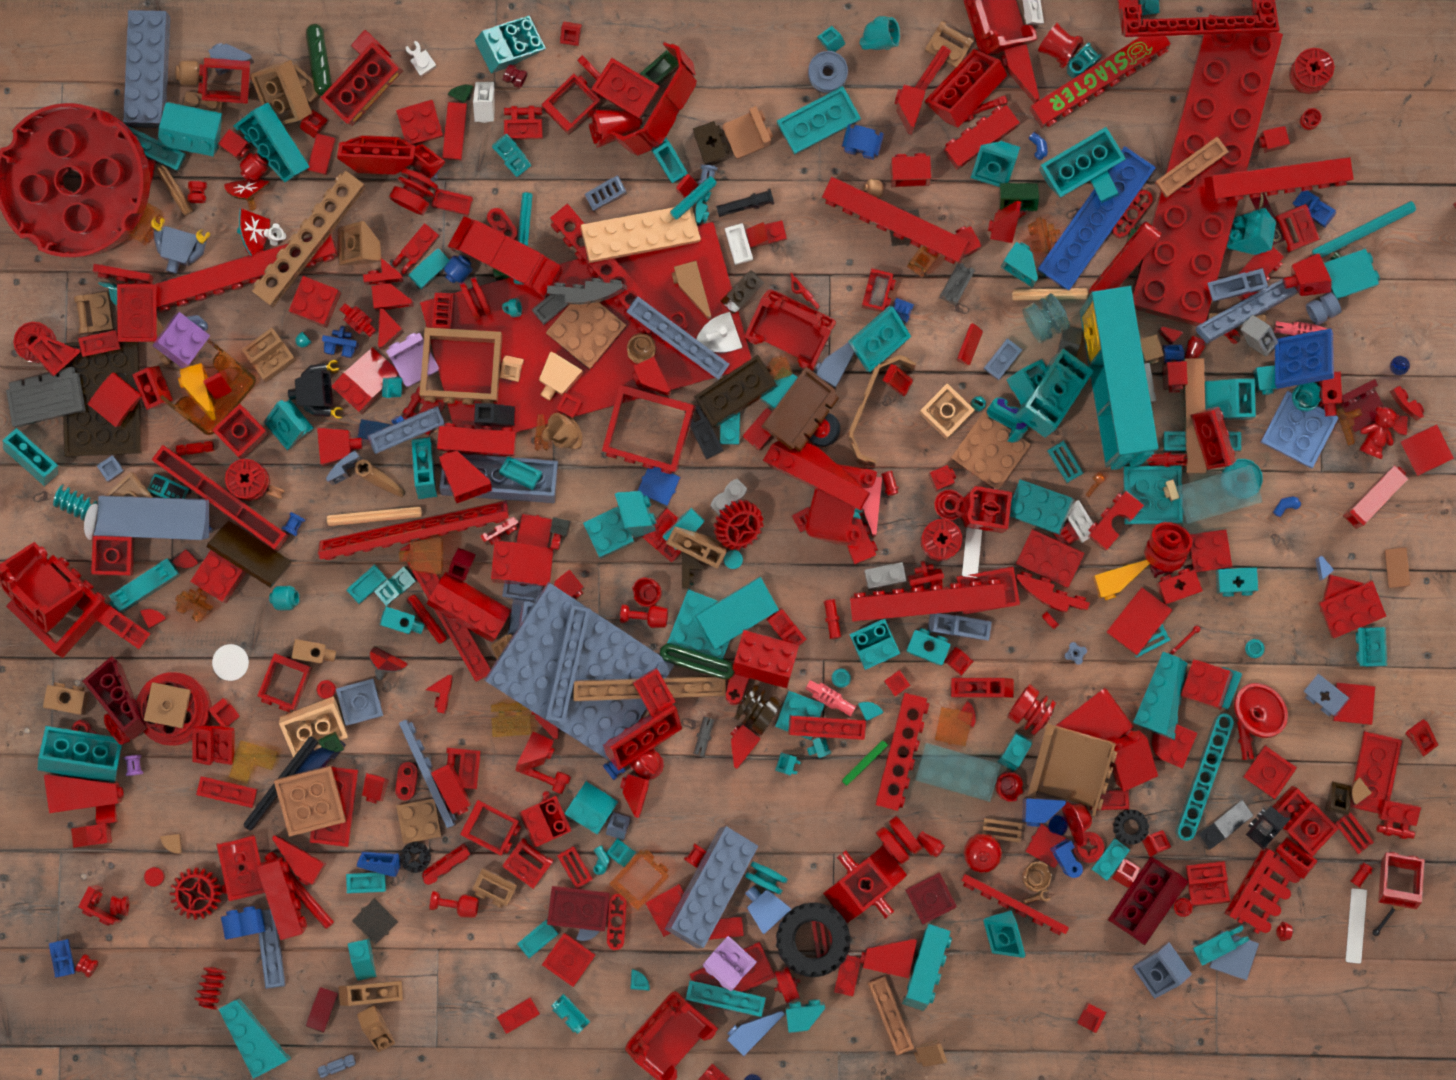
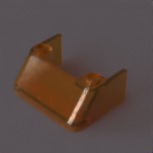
[160,339,256,435]

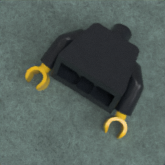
[288,360,343,419]

